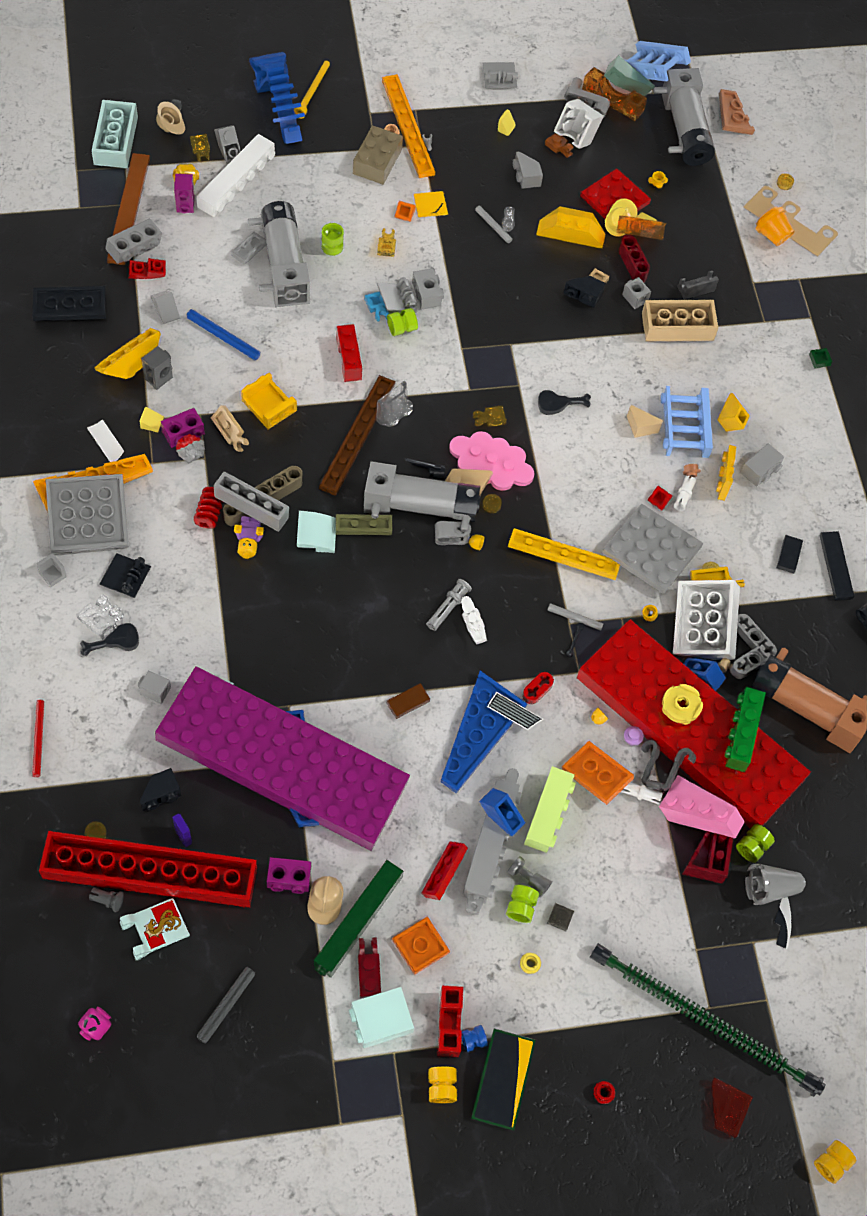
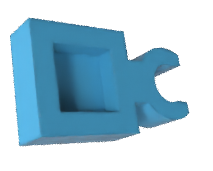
[364,291,389,322]

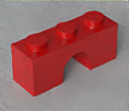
[336,324,362,382]
[437,985,463,1058]

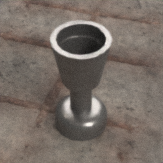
[508,856,553,898]

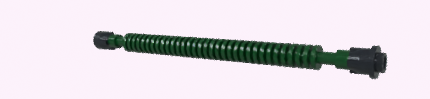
[590,943,826,1097]

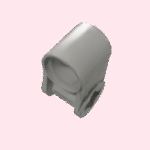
[435,521,471,545]

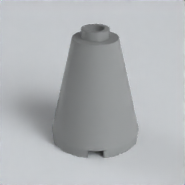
[745,864,806,905]

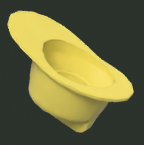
[605,199,637,237]

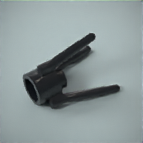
[405,458,445,480]

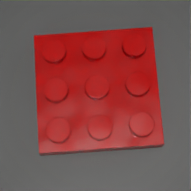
[580,168,651,219]

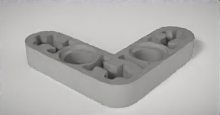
[730,614,777,679]

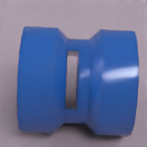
[461,1025,488,1052]

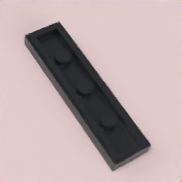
[819,531,855,600]

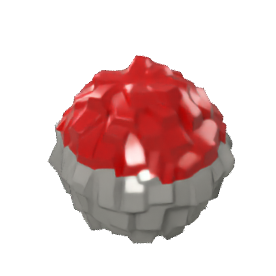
[176,434,205,464]

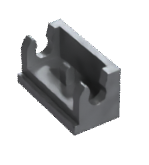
[677,271,719,299]

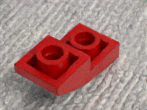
[129,258,166,279]

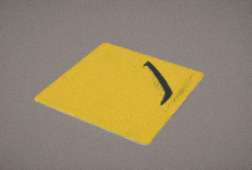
[414,191,448,217]

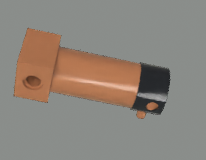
[751,648,867,753]

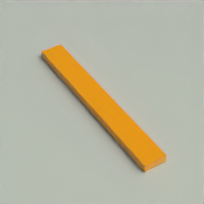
[382,74,435,178]

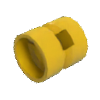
[428,1067,457,1103]
[814,1140,857,1184]

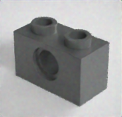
[141,346,173,390]

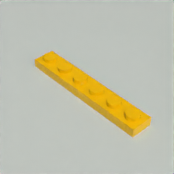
[508,528,620,580]

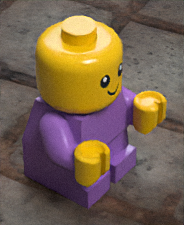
[234,516,264,559]

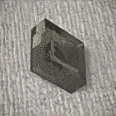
[547,903,574,932]

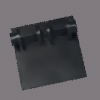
[100,553,151,598]

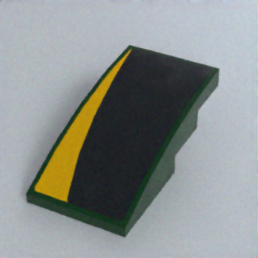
[471,1028,536,1130]

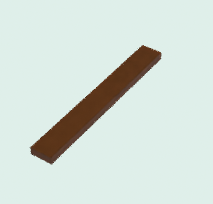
[319,375,396,496]

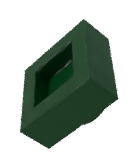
[809,348,832,369]

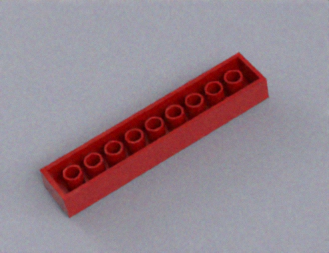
[39,831,257,908]

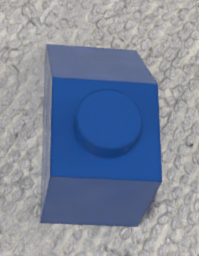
[683,657,726,691]
[479,788,526,837]

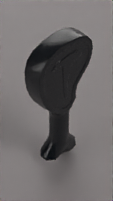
[538,390,591,415]
[80,623,139,656]

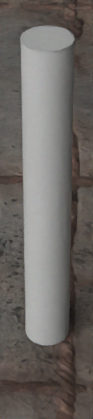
[475,206,512,243]
[548,603,604,631]

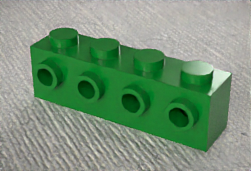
[725,687,766,772]

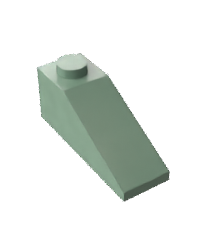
[604,55,655,97]

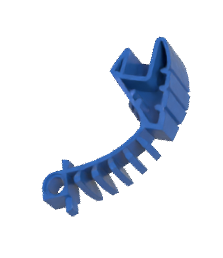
[249,52,305,144]

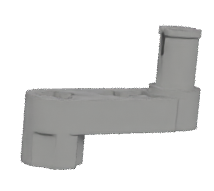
[564,77,610,118]

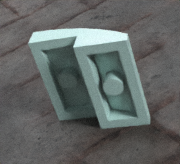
[297,511,336,553]

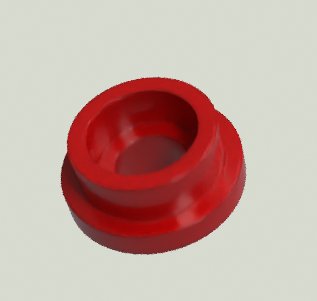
[593,1081,615,1104]

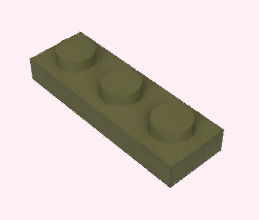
[336,514,392,535]

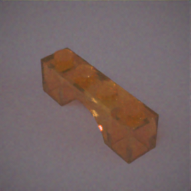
[582,67,647,121]

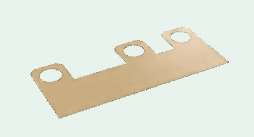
[744,186,838,257]

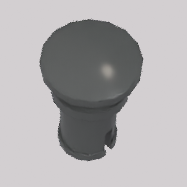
[89,887,124,912]

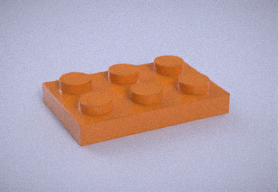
[562,741,634,805]

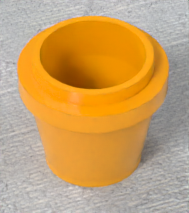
[755,206,795,246]

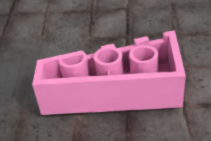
[659,775,745,838]

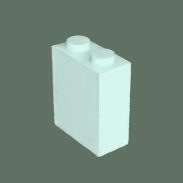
[349,987,414,1048]

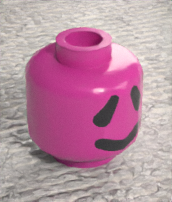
[78,1007,111,1041]

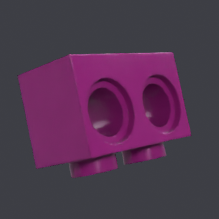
[174,174,195,213]
[161,408,205,448]
[267,857,312,894]

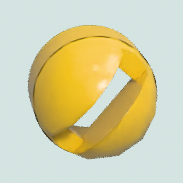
[469,534,484,551]
[642,605,658,622]
[591,708,608,725]

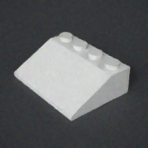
[673,580,740,660]

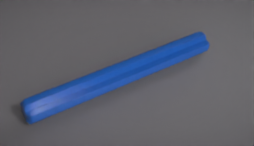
[186,309,261,360]

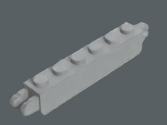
[463,768,522,915]

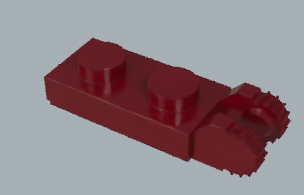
[358,937,381,999]

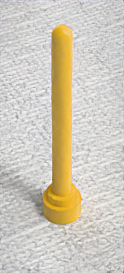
[294,61,330,119]

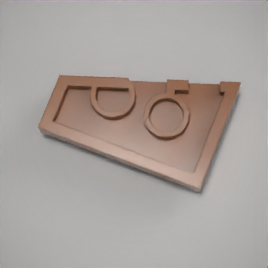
[719,89,755,135]

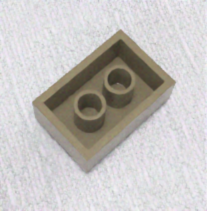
[353,125,403,185]

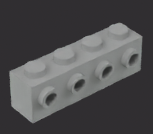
[214,472,289,532]

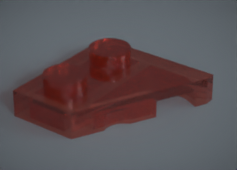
[711,1077,753,1138]

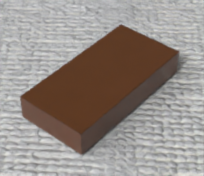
[386,683,430,719]

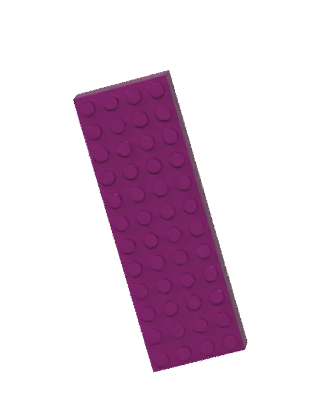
[155,666,410,851]

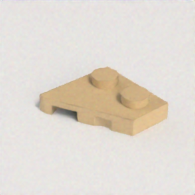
[445,469,493,495]

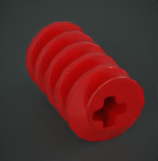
[194,487,223,529]

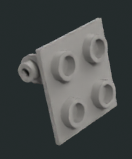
[483,62,518,88]
[377,277,418,313]

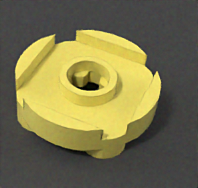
[662,684,703,725]

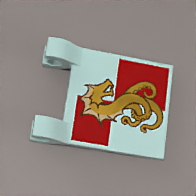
[120,898,190,960]

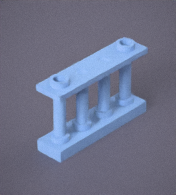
[624,41,691,82]
[661,386,713,458]

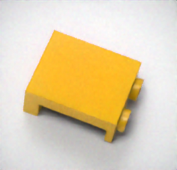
[241,373,297,429]

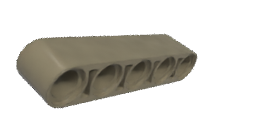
[223,466,302,526]

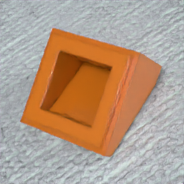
[394,201,416,222]

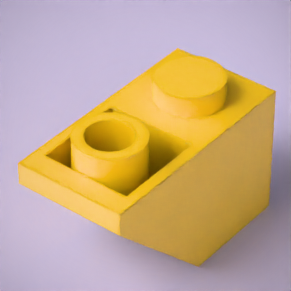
[717,393,750,432]

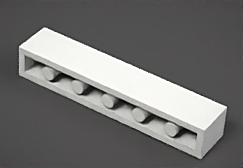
[196,134,275,217]

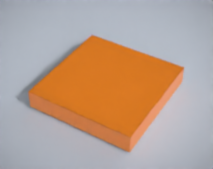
[392,916,450,975]

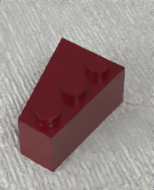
[682,831,733,884]

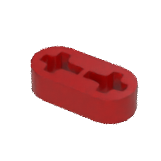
[522,672,554,704]

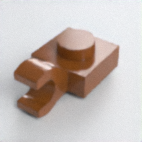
[545,133,574,158]

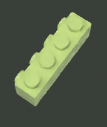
[524,766,576,853]

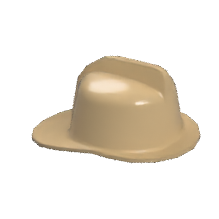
[156,102,185,134]
[308,876,343,925]

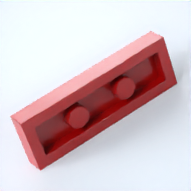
[421,841,468,900]

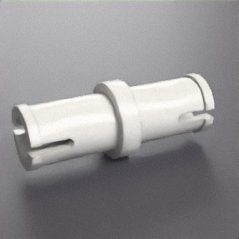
[674,476,696,511]
[621,783,663,805]

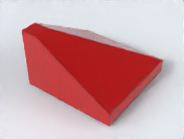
[648,486,673,510]

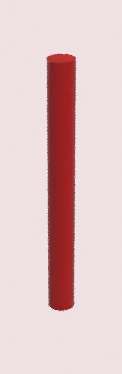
[32,700,45,777]

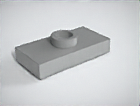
[231,232,267,265]

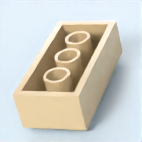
[642,300,718,341]

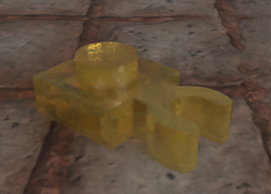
[190,134,210,162]
[377,228,396,257]
[473,406,506,427]

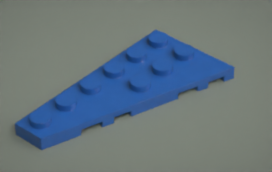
[441,671,527,794]

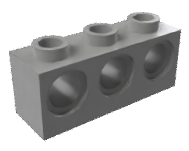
[105,218,162,264]

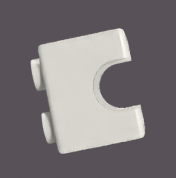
[554,99,604,149]

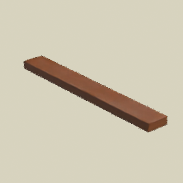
[107,153,150,265]

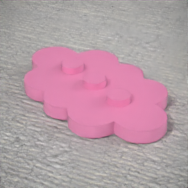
[449,431,534,491]

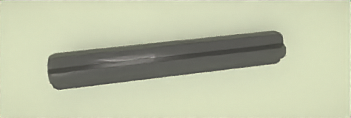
[197,967,255,1043]

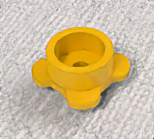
[648,171,668,188]

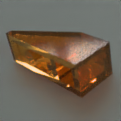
[616,215,666,240]

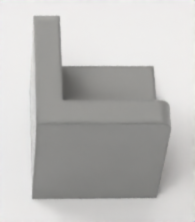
[37,553,67,587]

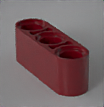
[619,235,650,283]

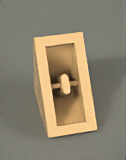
[627,405,663,438]

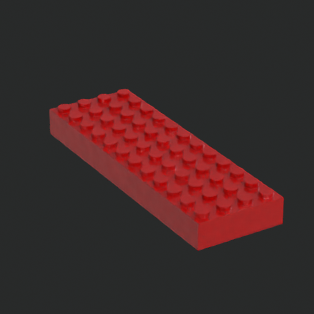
[577,619,811,829]

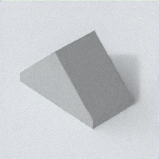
[151,290,180,324]

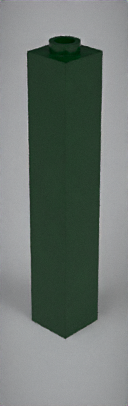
[314,860,404,978]

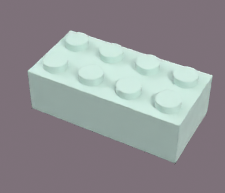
[92,100,138,168]

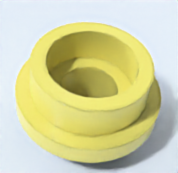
[520,953,541,974]

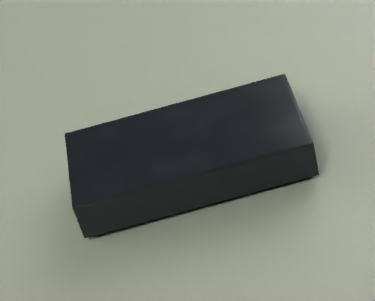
[776,535,803,574]

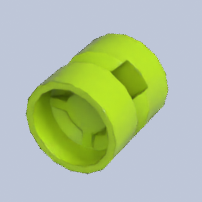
[321,223,344,256]
[387,308,418,336]
[736,824,775,863]
[506,885,539,923]

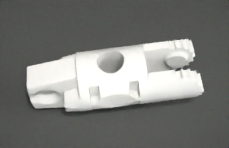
[461,596,487,644]

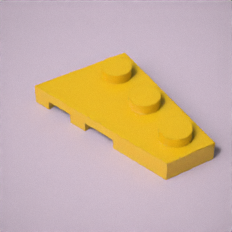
[716,445,736,501]

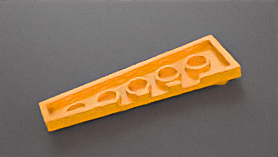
[33,454,153,513]

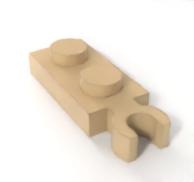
[211,405,249,452]

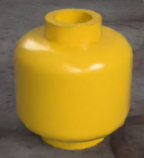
[173,164,199,185]

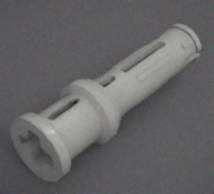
[426,579,472,631]

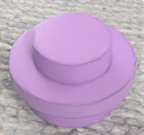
[624,726,644,746]

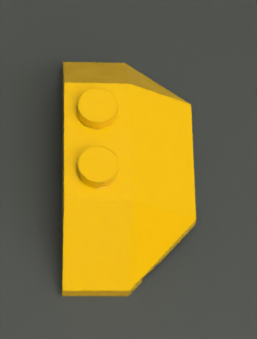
[536,206,605,249]
[94,328,161,379]

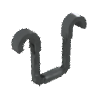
[641,740,696,791]

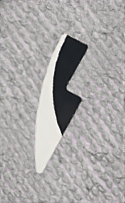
[774,897,791,949]

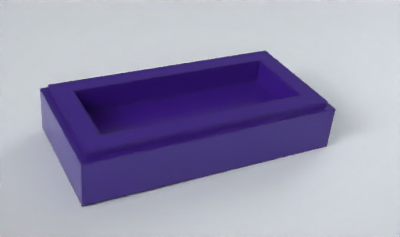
[172,813,192,848]

